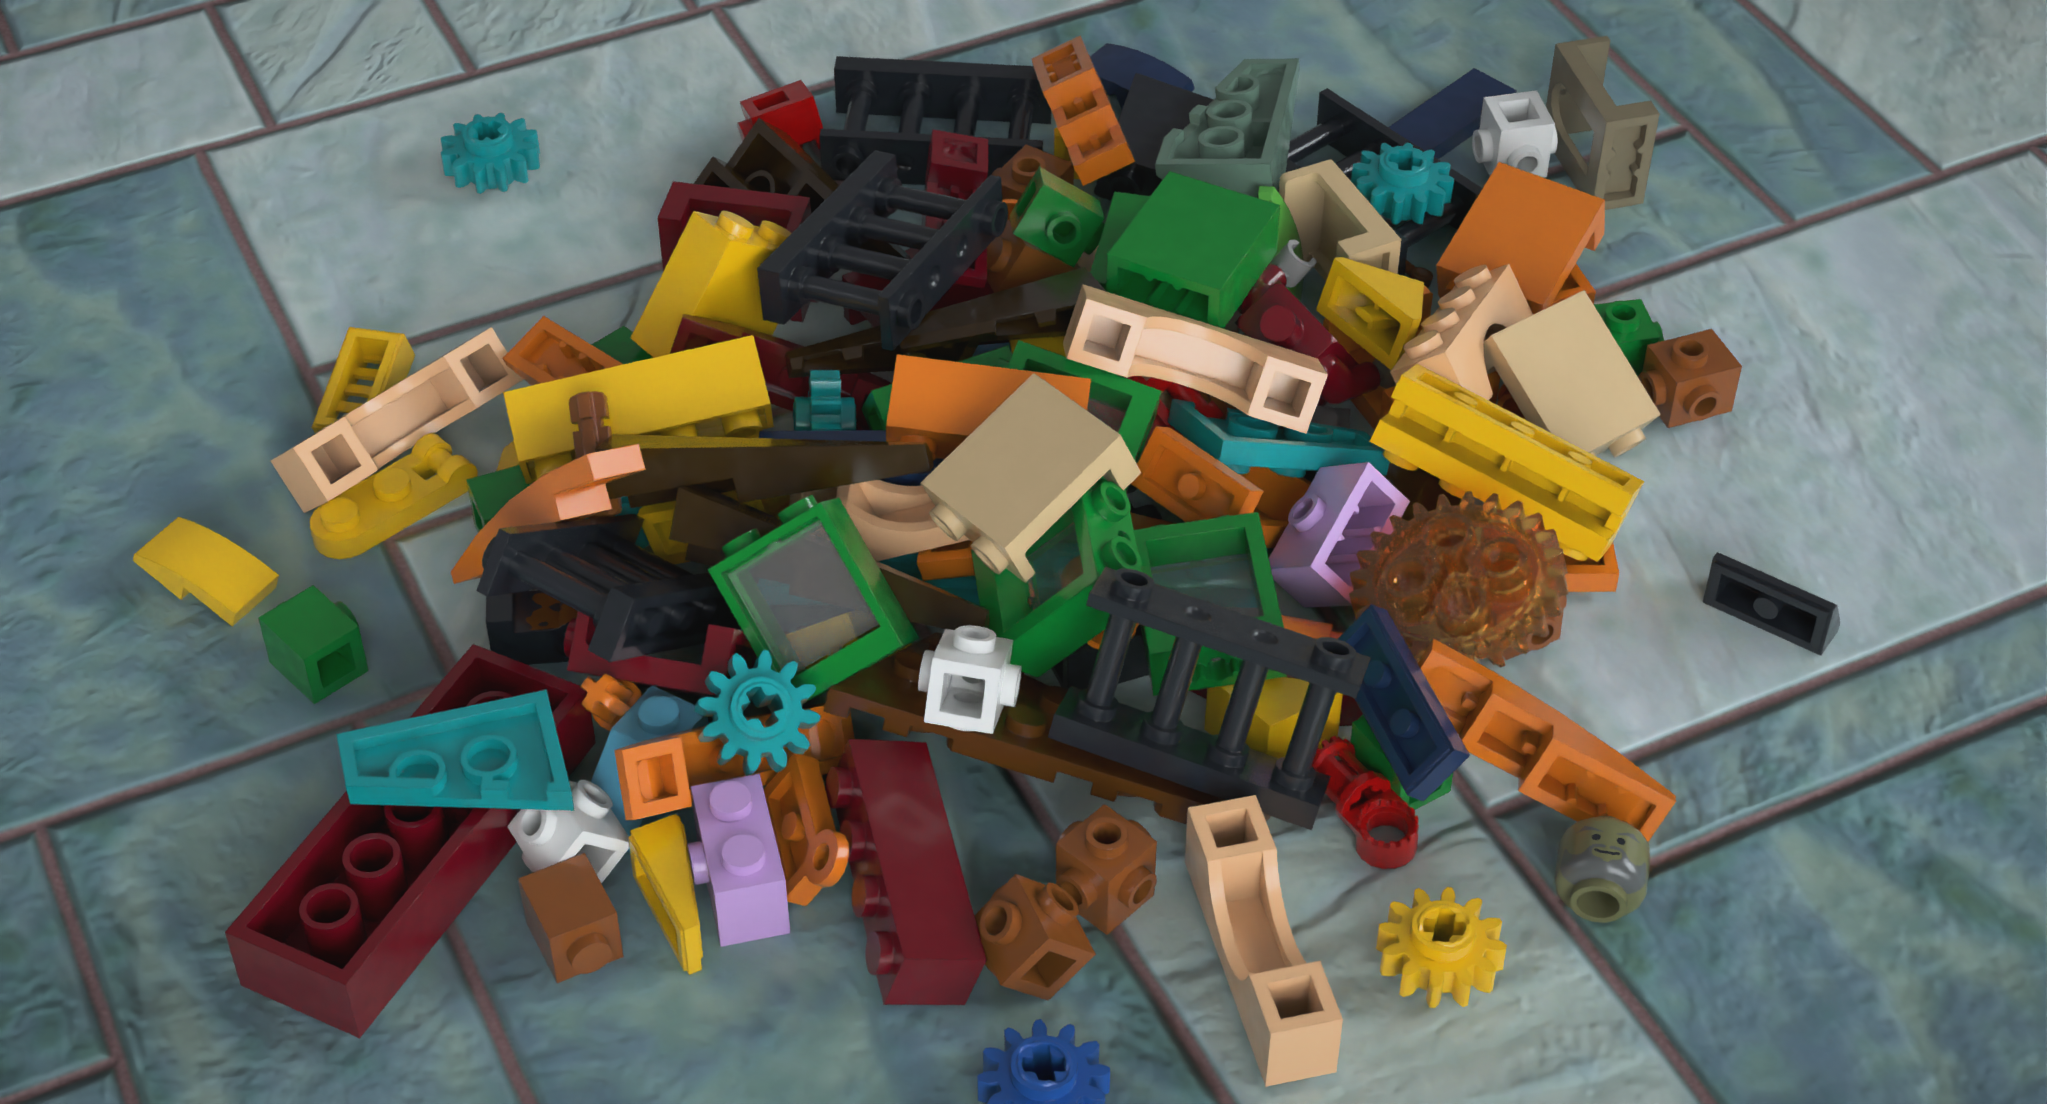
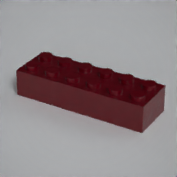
[225,644,596,1039]

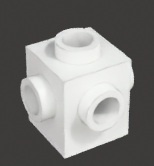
[1472,90,1558,178]
[918,625,1022,734]
[507,780,630,883]

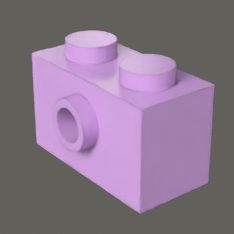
[1269,462,1410,608]
[687,774,790,947]

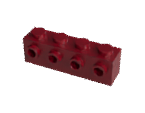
[825,739,987,1005]

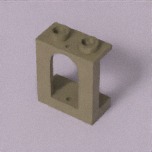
[1546,36,1660,210]

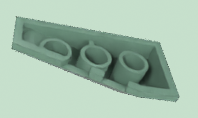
[1155,58,1300,198]

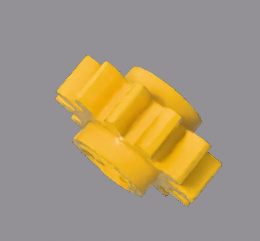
[1376,887,1507,1008]

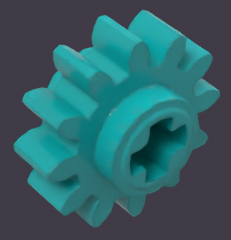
[440,113,540,194]
[1351,143,1454,225]
[792,370,856,431]
[694,650,821,776]

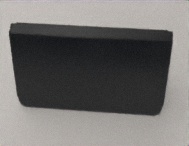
[1703,552,1840,656]

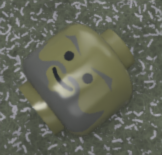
[1554,816,1650,923]

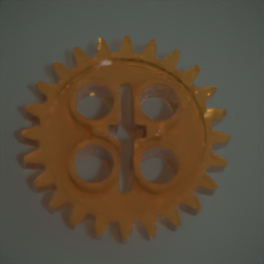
[1349,491,1568,668]

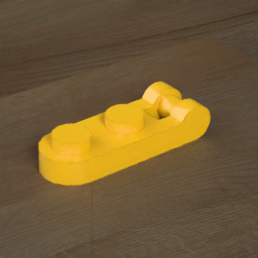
[310,433,478,559]

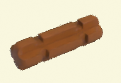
[569,391,622,519]

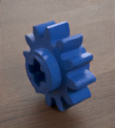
[977,1019,1110,1104]

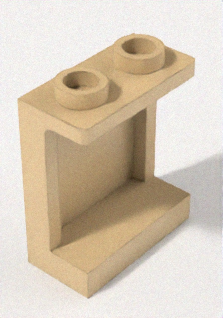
[1279,159,1401,281]
[1484,290,1661,458]
[921,373,1141,583]

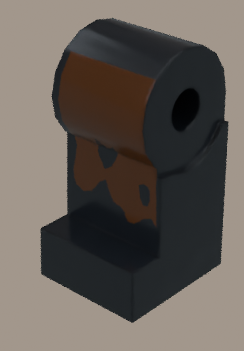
[486,590,578,665]

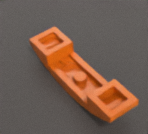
[614,703,855,820]

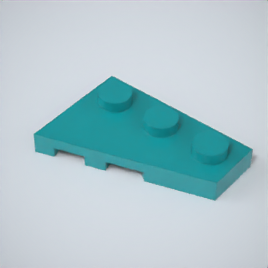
[1168,399,1390,478]
[336,690,575,811]

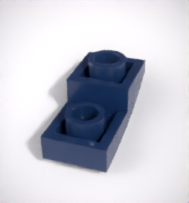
[1090,43,1195,110]

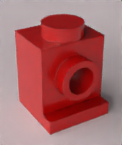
[737,80,824,149]

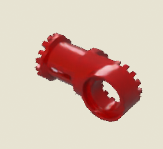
[1312,736,1419,869]

